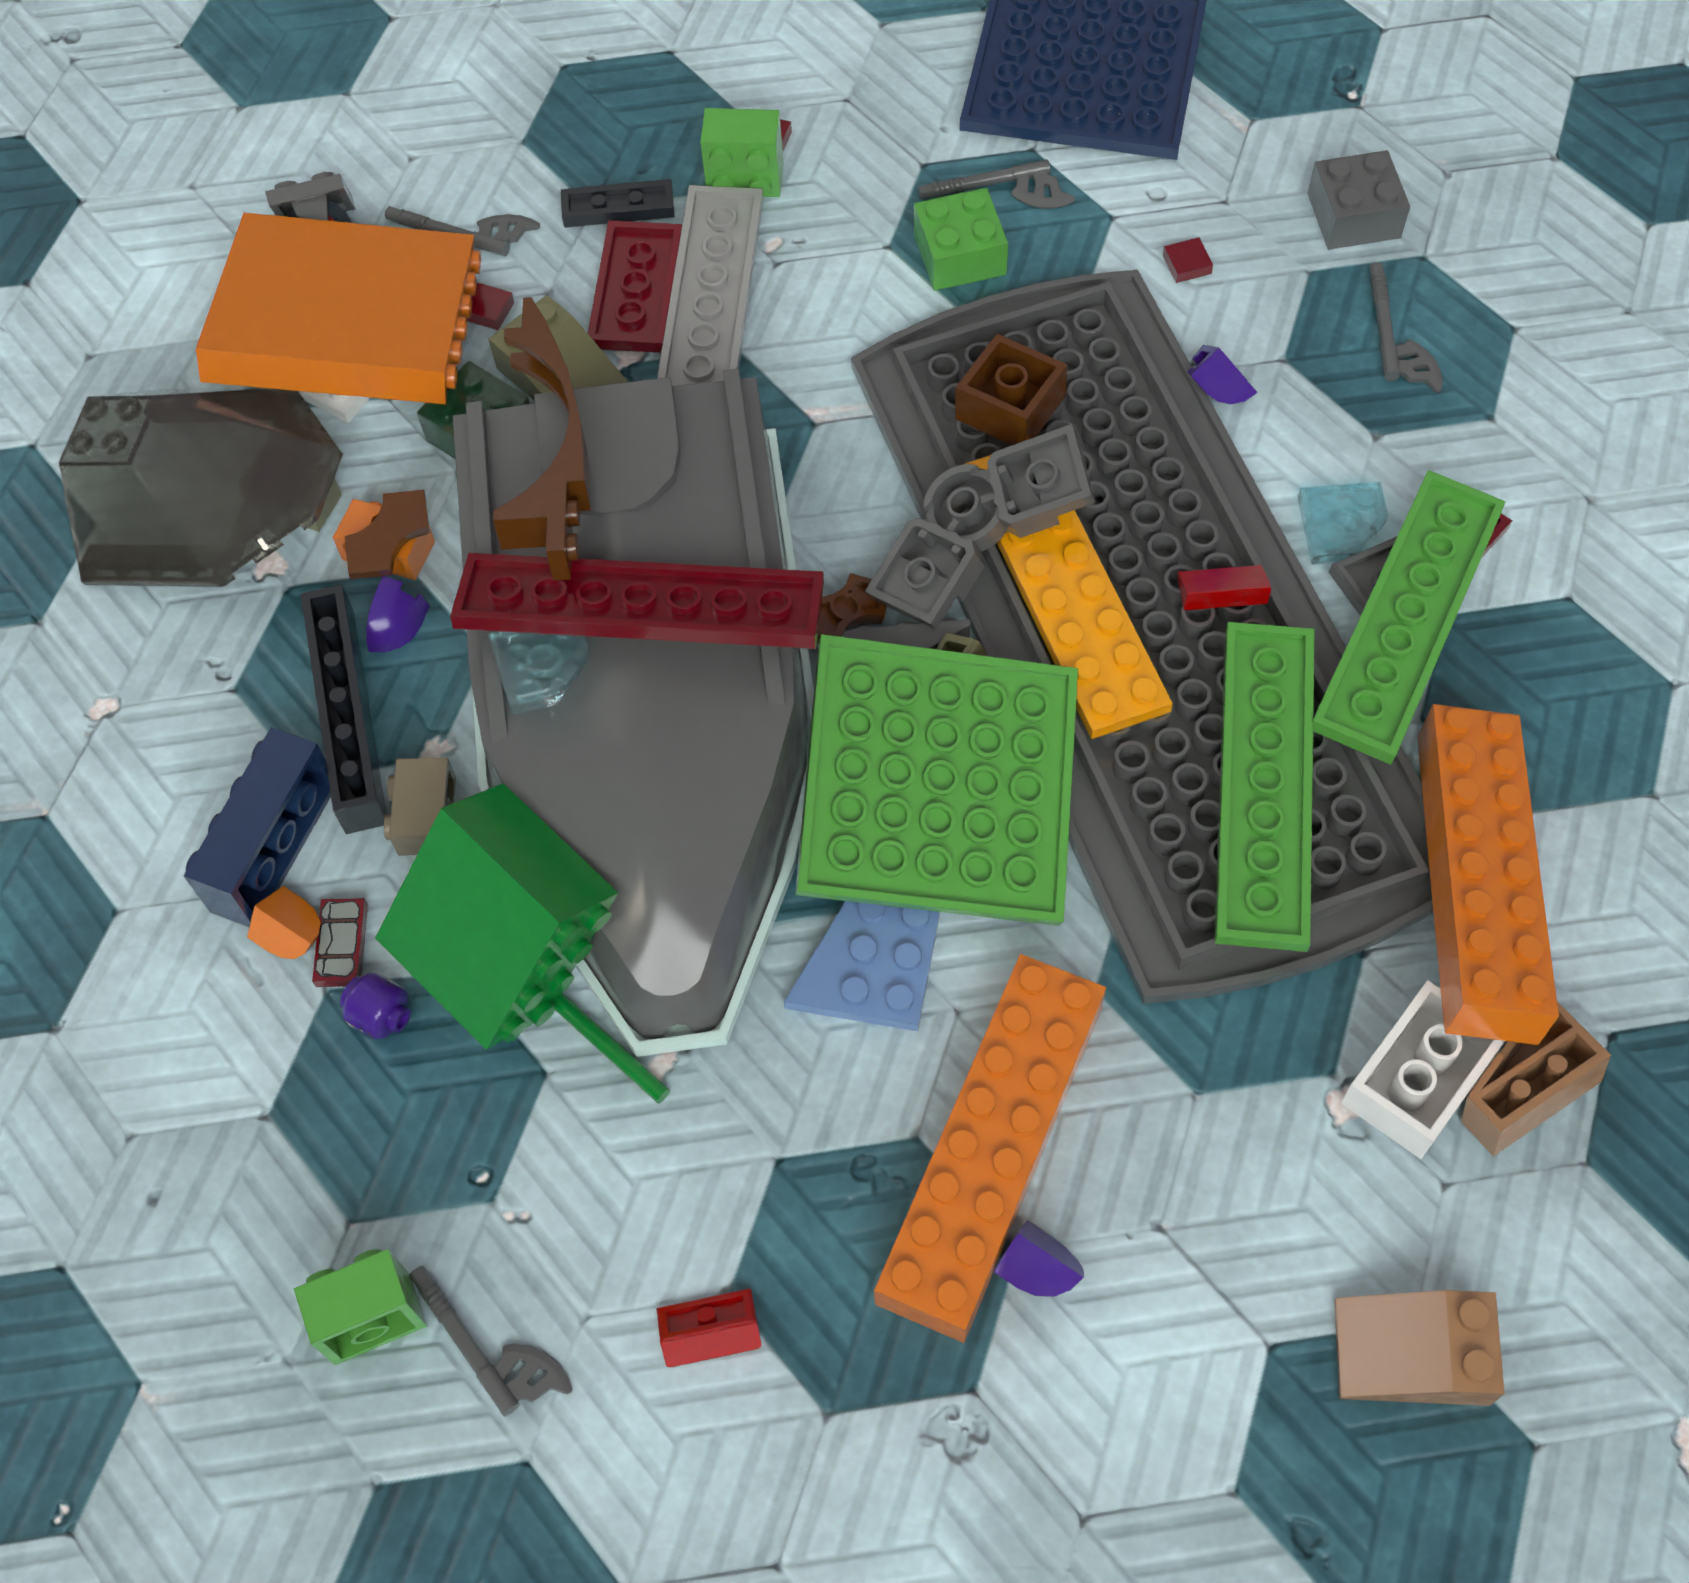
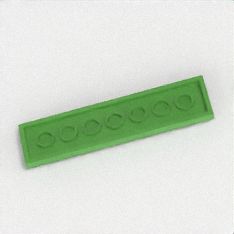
[1312,470,1506,765]
[1215,622,1314,952]

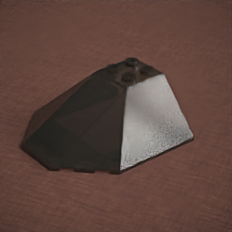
[59,387,343,587]

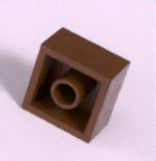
[955,334,1067,445]

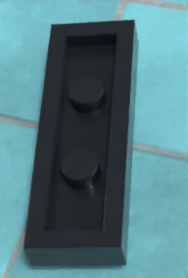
[561,179,675,228]

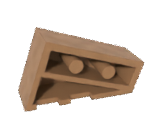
[1461,1002,1611,1157]

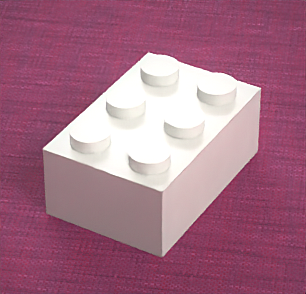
[1341,980,1504,1159]

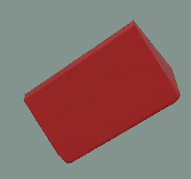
[1177,565,1271,611]
[656,1288,762,1367]

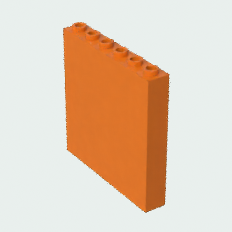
[196,212,481,404]

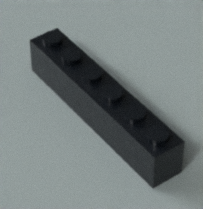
[301,585,387,834]

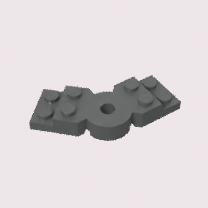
[865,424,1095,629]

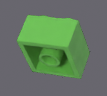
[700,108,784,197]
[914,187,1008,291]
[293,1249,427,1365]

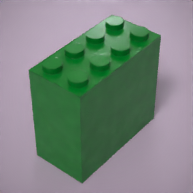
[375,783,618,1050]

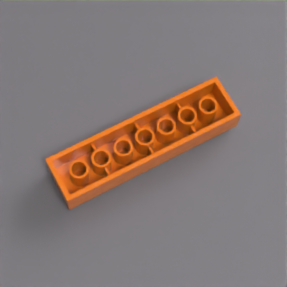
[1417,704,1559,1045]
[874,954,1107,1343]

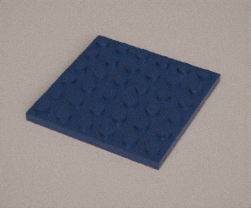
[960,0,1207,160]

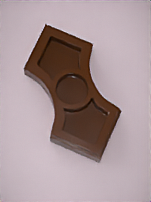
[345,490,430,580]
[816,573,886,644]

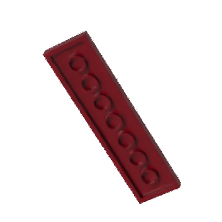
[450,553,824,649]

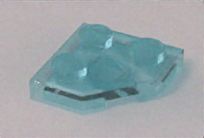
[1298,482,1388,565]
[489,631,590,716]

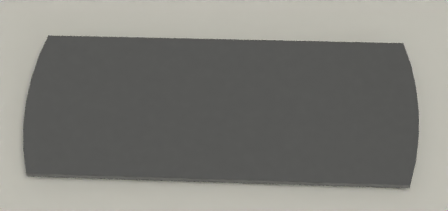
[851,269,1433,1004]

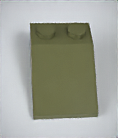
[488,295,628,401]

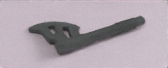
[918,159,1075,209]
[385,206,540,256]
[1370,262,1443,393]
[409,1266,573,1417]

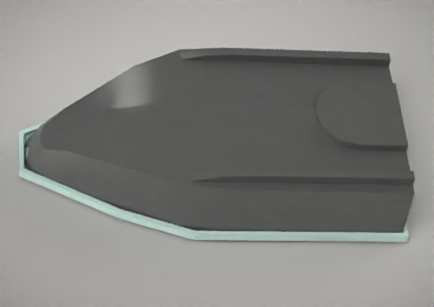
[453,368,814,1057]

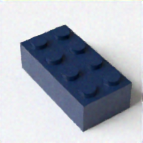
[183,727,331,927]

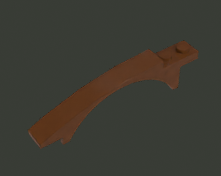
[493,297,591,581]

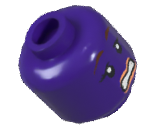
[340,972,411,1040]

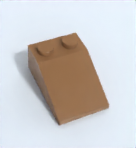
[1334,1290,1505,1406]

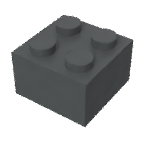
[1307,150,1410,250]

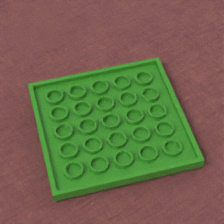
[795,634,1078,926]

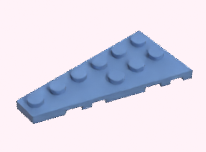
[784,901,941,1031]

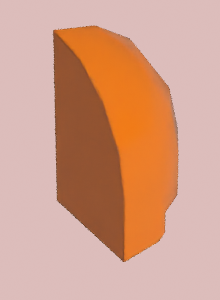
[247,886,320,959]

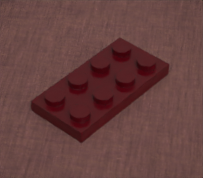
[587,220,682,353]

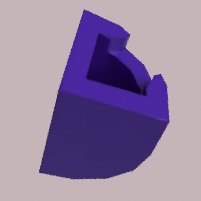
[1187,345,1258,404]
[366,576,430,653]
[993,1220,1084,1297]

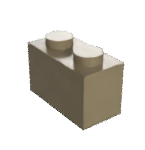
[384,757,456,856]

